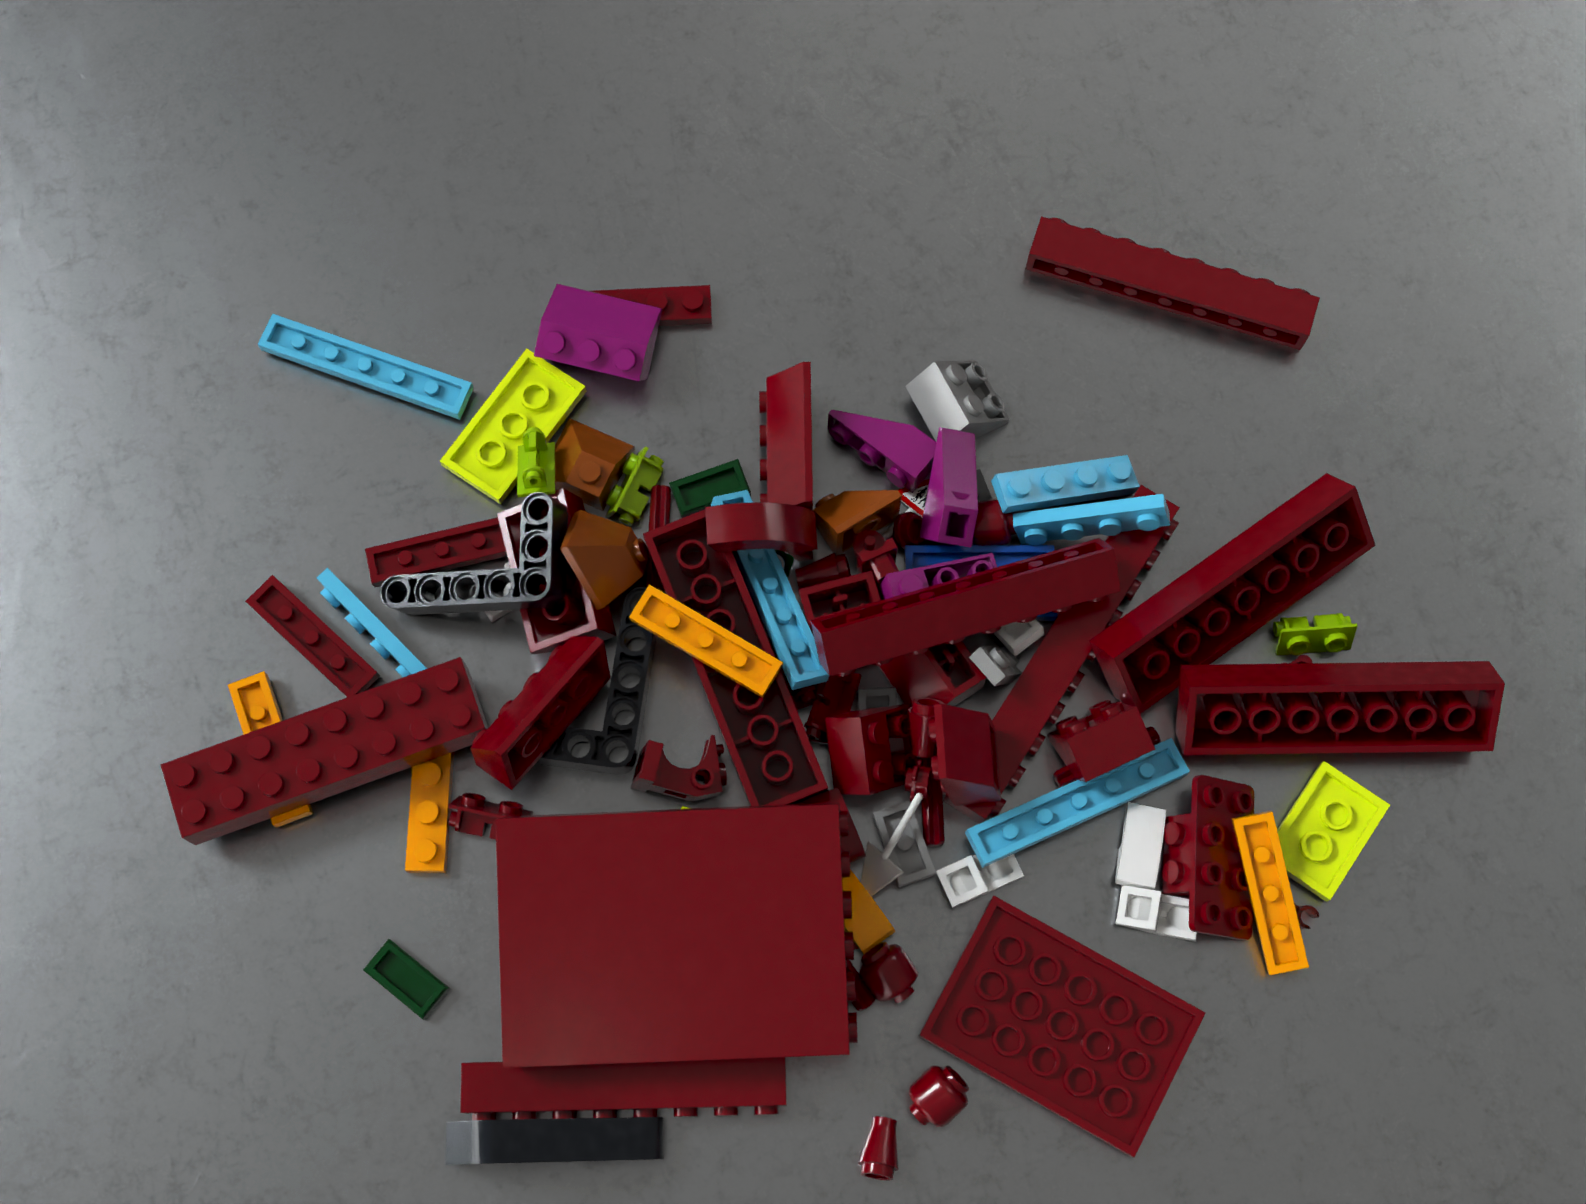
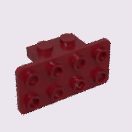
[1162,775,1254,940]

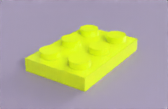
[1277,761,1390,902]

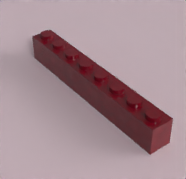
[1025,216,1320,350]
[811,538,1121,676]
[460,1057,787,1120]

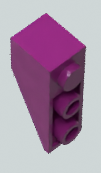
[827,409,936,493]
[919,427,978,547]
[877,553,997,600]

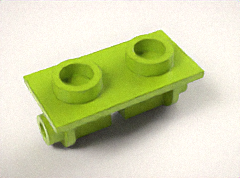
[517,427,555,497]
[605,446,664,526]
[1273,613,1358,655]

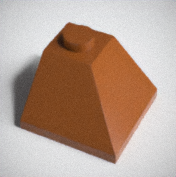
[555,418,635,511]
[813,490,902,555]
[560,510,649,610]

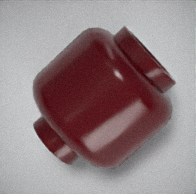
[972,498,1016,546]
[859,942,918,1004]
[909,1065,969,1127]

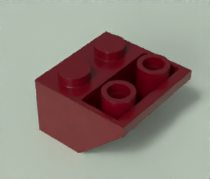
[798,570,881,636]
[878,642,987,707]
[1047,700,1155,782]
[825,704,918,795]
[929,704,1001,806]

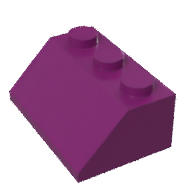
[534,284,662,381]

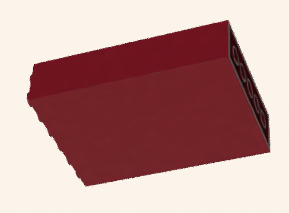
[495,802,858,1068]

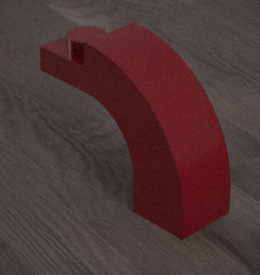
[705,502,818,561]

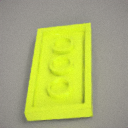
[440,348,587,505]

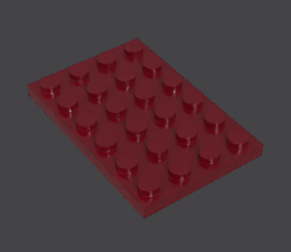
[919,896,1205,1158]

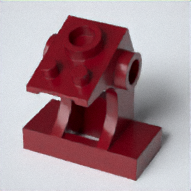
[631,735,727,802]

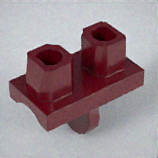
[853,530,899,588]

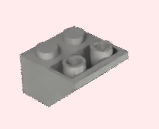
[905,360,1010,442]

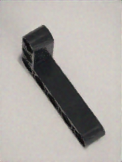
[380,492,568,615]
[536,587,657,775]
[445,1117,664,1165]

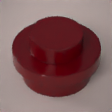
[893,512,925,549]

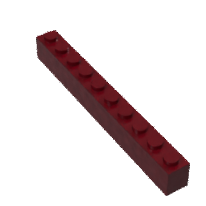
[943,485,1180,824]

